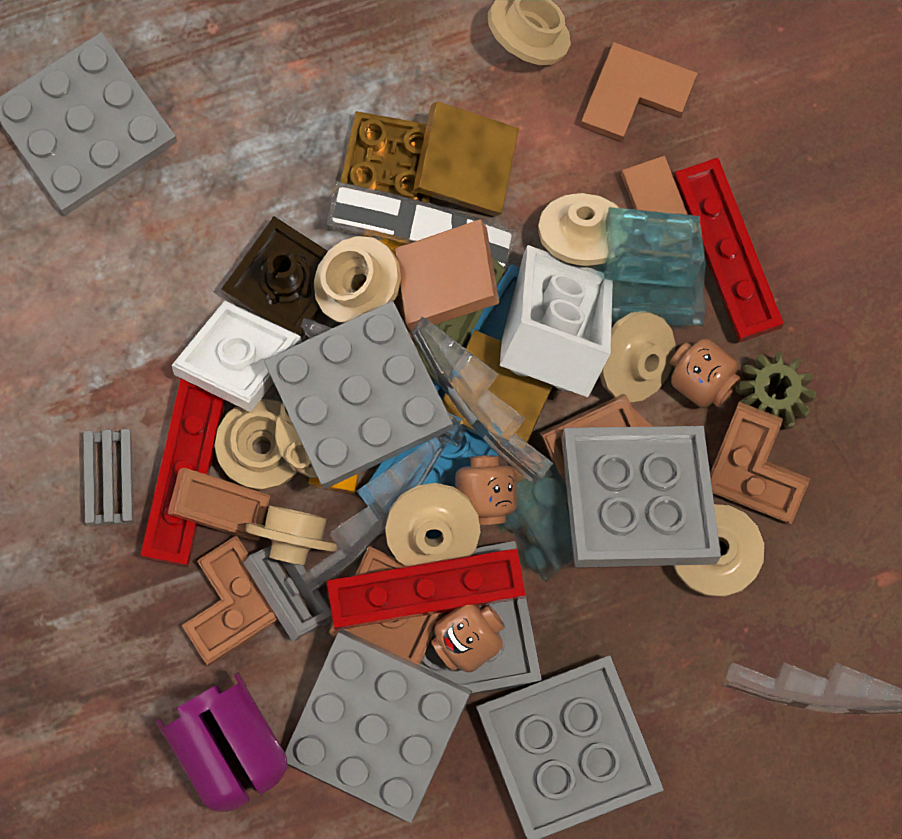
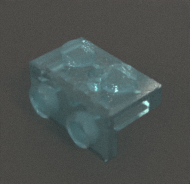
[604,207,705,287]
[611,251,706,326]
[502,464,574,582]

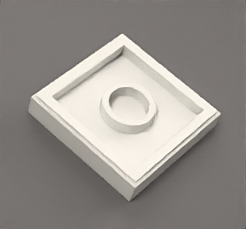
[172,300,302,412]

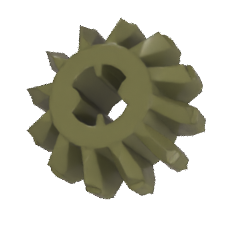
[735,351,816,430]

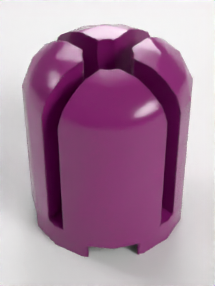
[155,672,287,812]

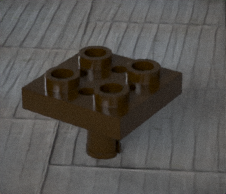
[221,216,328,339]

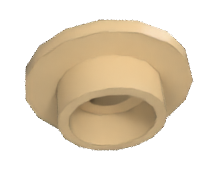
[487,0,571,65]
[538,193,630,267]
[314,236,401,324]
[599,311,676,402]
[214,399,298,491]
[385,483,481,567]
[674,504,764,597]
[245,506,340,565]

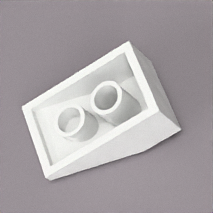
[500,245,613,397]

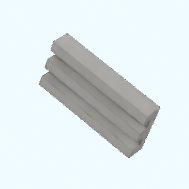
[83,429,134,526]
[243,545,333,642]

